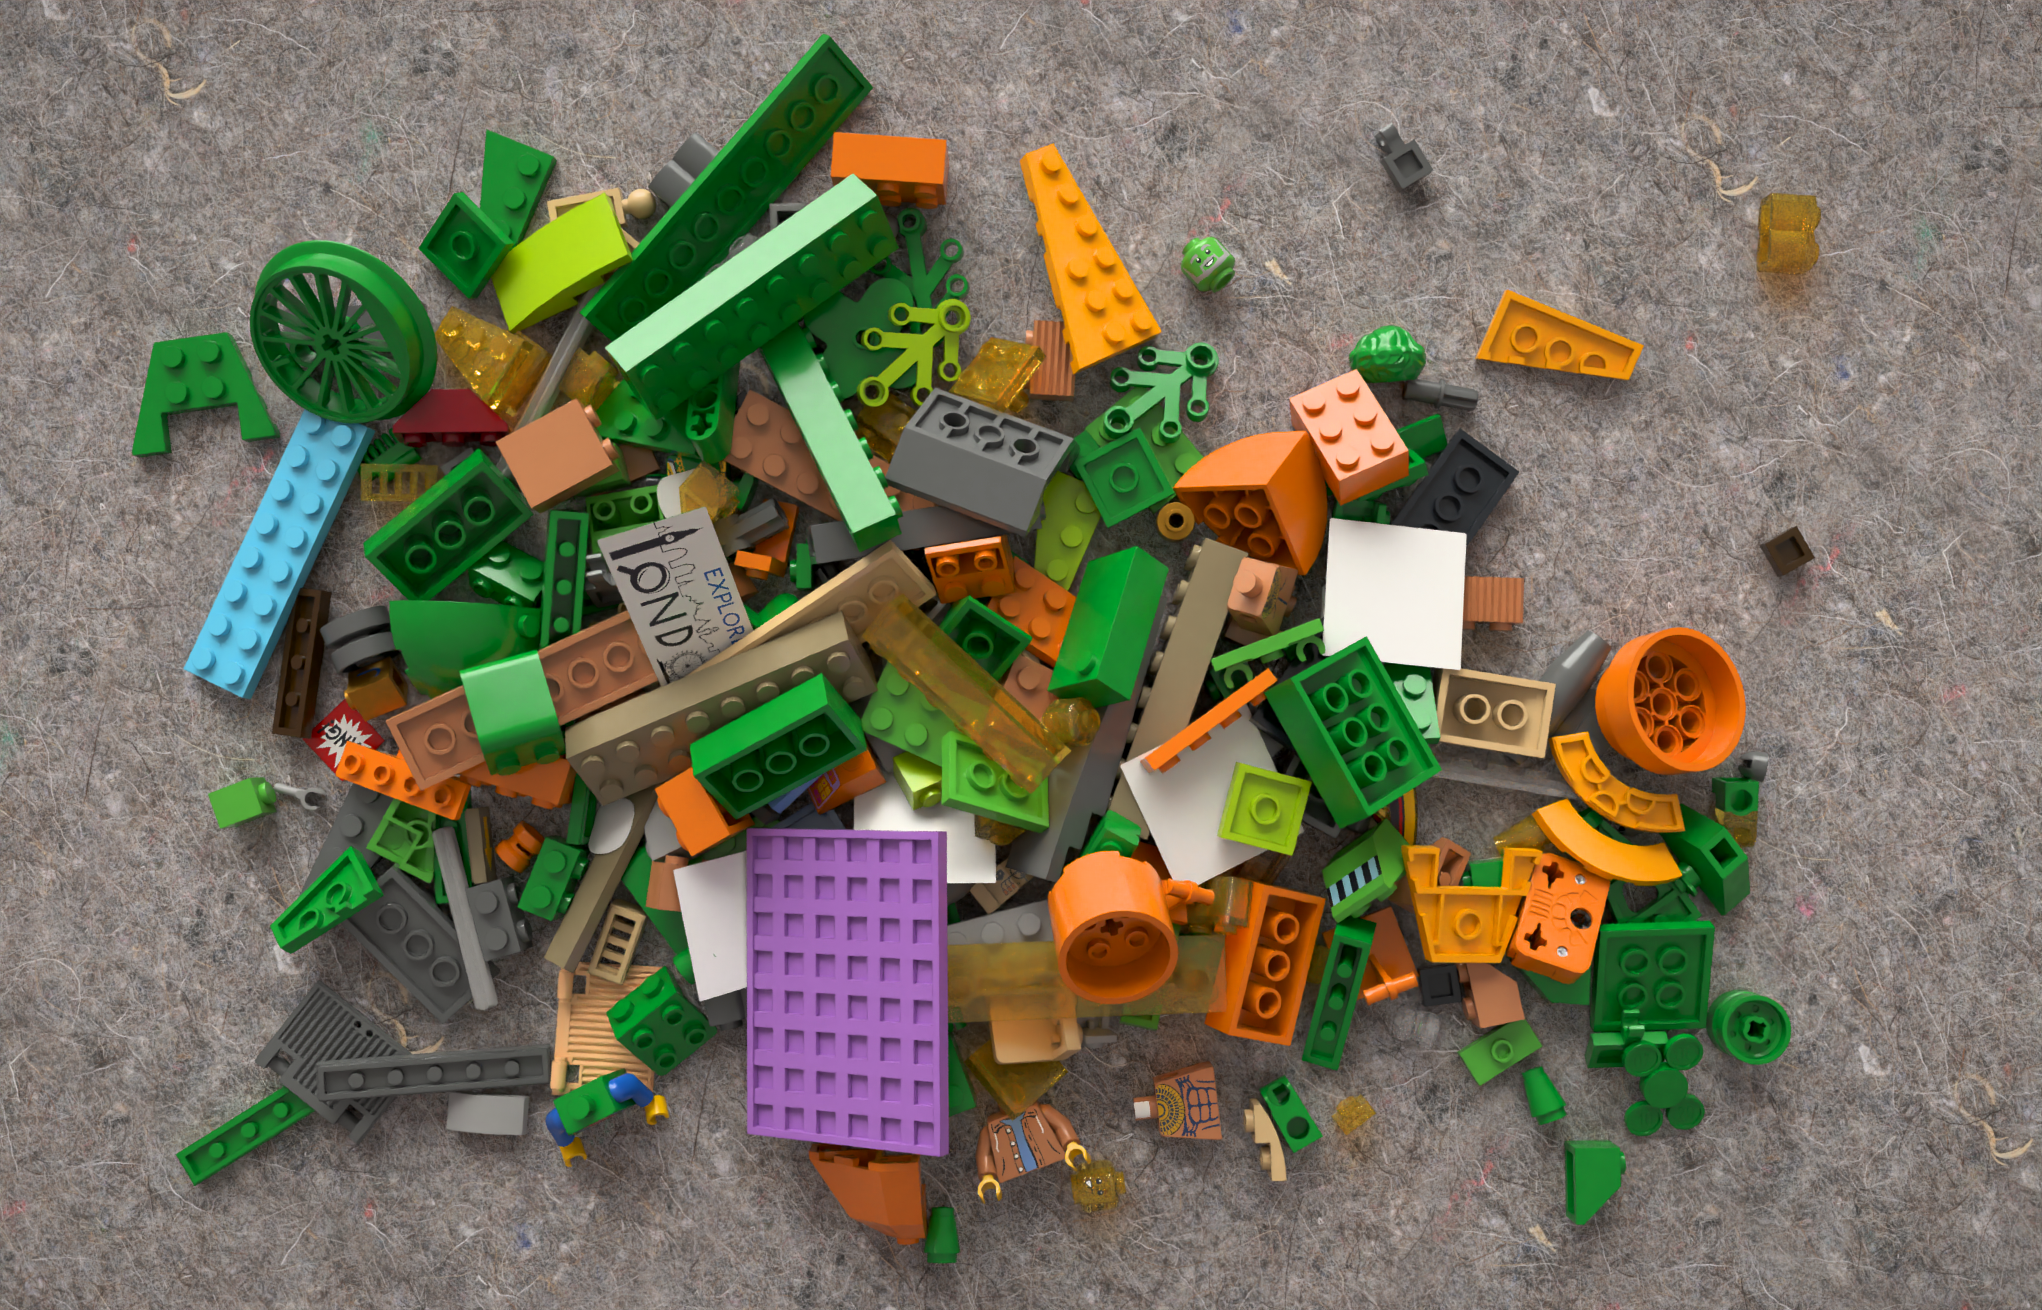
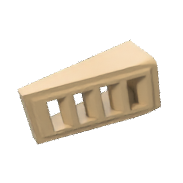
[587,899,649,985]

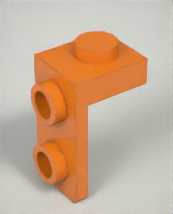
[734,499,799,581]

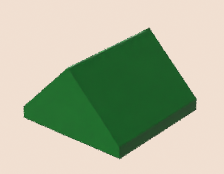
[926,595,1032,692]

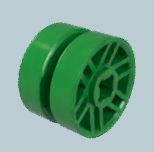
[1706,989,1791,1065]

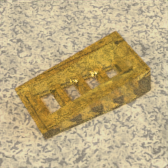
[361,464,438,502]

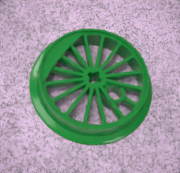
[249,240,438,423]

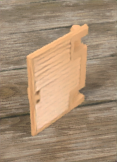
[550,962,662,1096]

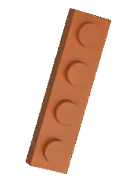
[1140,668,1278,774]

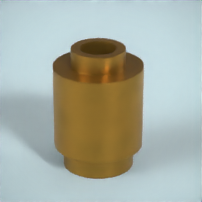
[1156,502,1195,543]

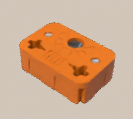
[1506,853,1610,984]

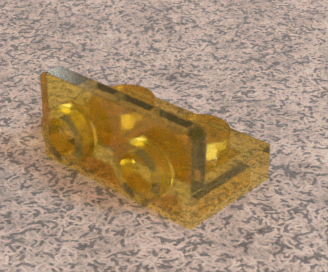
[854,392,917,464]

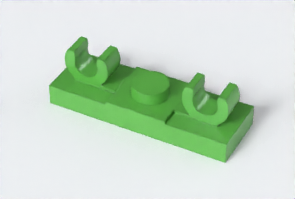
[1211,618,1326,689]

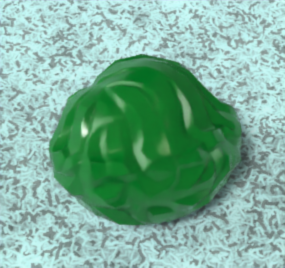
[1349,325,1426,383]

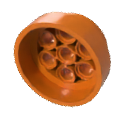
[1595,627,1746,775]

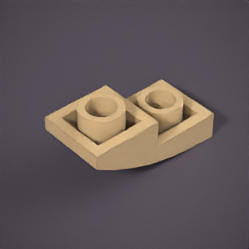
[1243,1098,1287,1181]

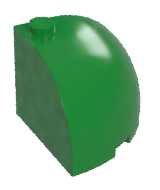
[389,600,541,699]

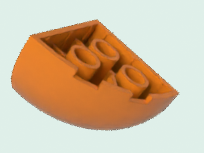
[1173,431,1327,576]

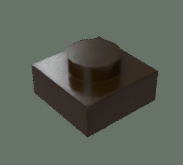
[1759,526,1815,577]

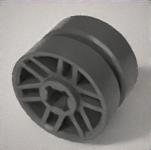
[320,606,402,675]

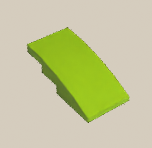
[491,192,633,334]

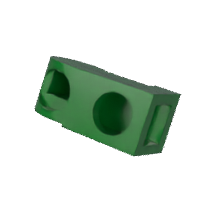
[1259,1075,1323,1153]

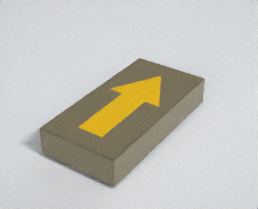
[464,807,497,884]

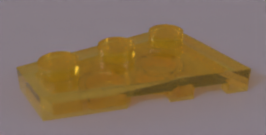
[435,306,533,409]

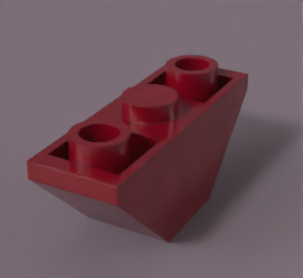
[393,389,512,448]

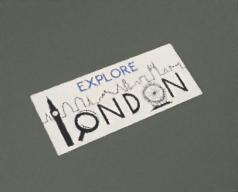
[597,507,753,687]

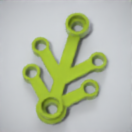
[857,299,971,407]

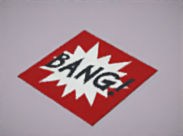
[302,699,385,781]

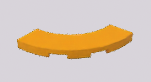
[1548,732,1685,833]
[1532,798,1683,886]

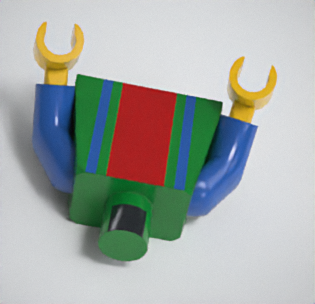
[546,1068,669,1167]

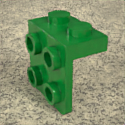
[606,966,717,1076]

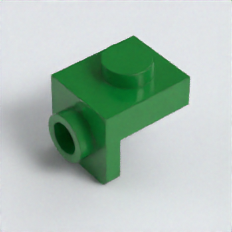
[1332,497,1390,525]
[790,538,815,591]

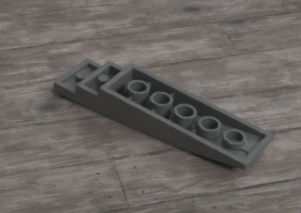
[1006,596,1168,882]

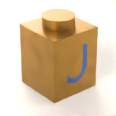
[344,657,408,721]

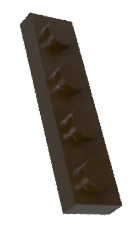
[272,588,332,739]

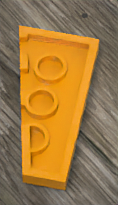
[1475,289,1644,380]

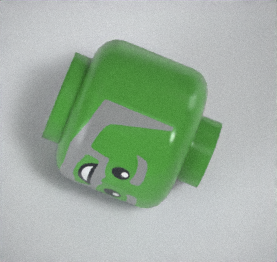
[1181,237,1235,293]

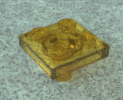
[948,337,1047,413]

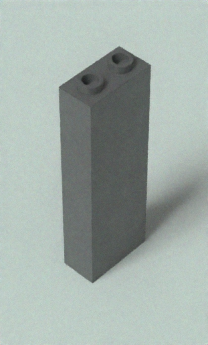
[805,500,1046,564]

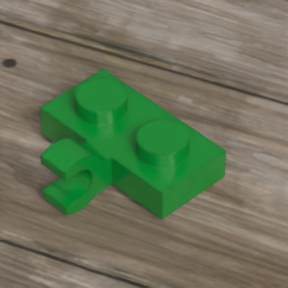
[1584,1009,1669,1068]

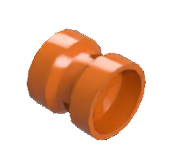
[495,821,545,873]

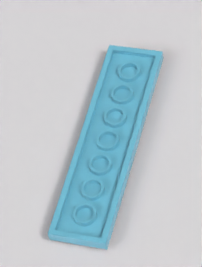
[184,409,375,700]

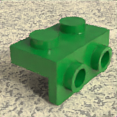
[468,541,544,608]

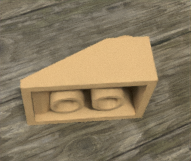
[1432,668,1556,758]

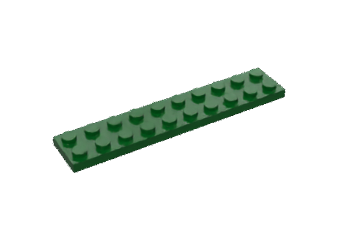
[579,33,874,342]

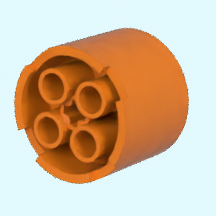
[1048,851,1178,1004]

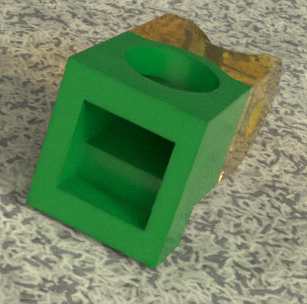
[1712,777,1759,848]

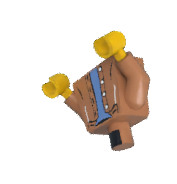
[975,1084,1091,1204]

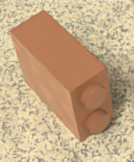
[496,398,620,514]

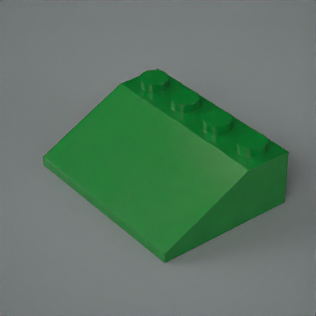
[1264,636,1442,829]

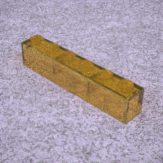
[861,594,1071,794]

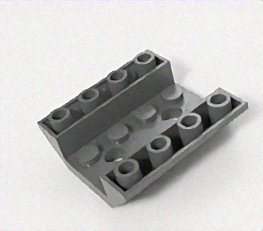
[885,388,1080,537]

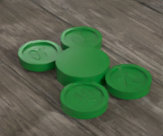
[1622,1034,1705,1136]

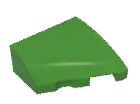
[366,798,436,884]

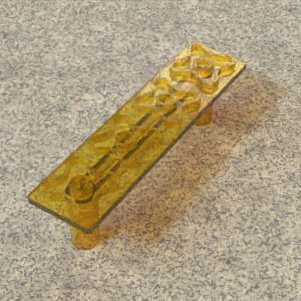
[948,934,1227,1023]

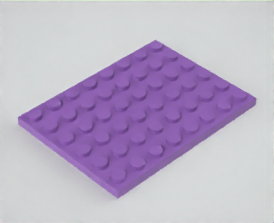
[747,828,949,1157]

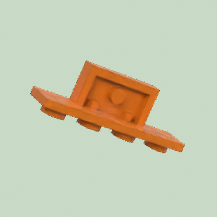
[336,741,471,820]

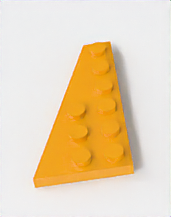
[1020,143,1162,375]

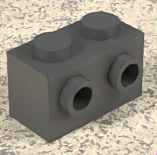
[465,875,533,962]

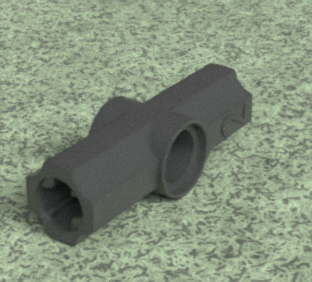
[713,498,789,563]

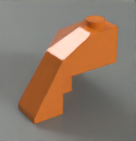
[809,1143,928,1245]

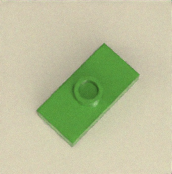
[1457,1019,1542,1086]

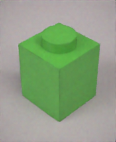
[208,777,277,829]

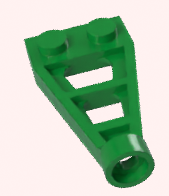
[1578,807,1702,924]

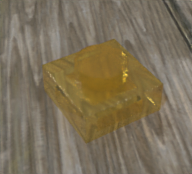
[1331,1094,1376,1136]

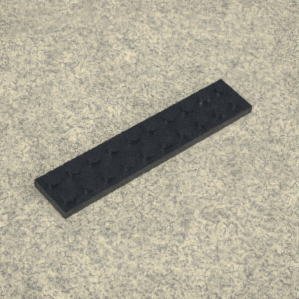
[1249,428,1519,758]

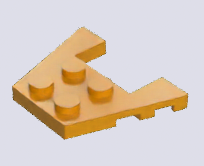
[1401,845,1543,963]

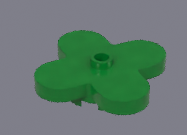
[803,278,917,401]

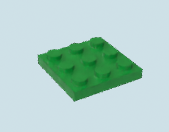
[1590,921,1715,1032]

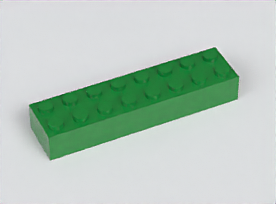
[605,174,899,421]

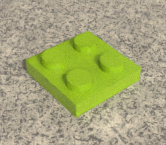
[1217,762,1312,856]

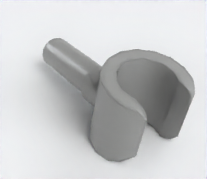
[274,783,326,810]

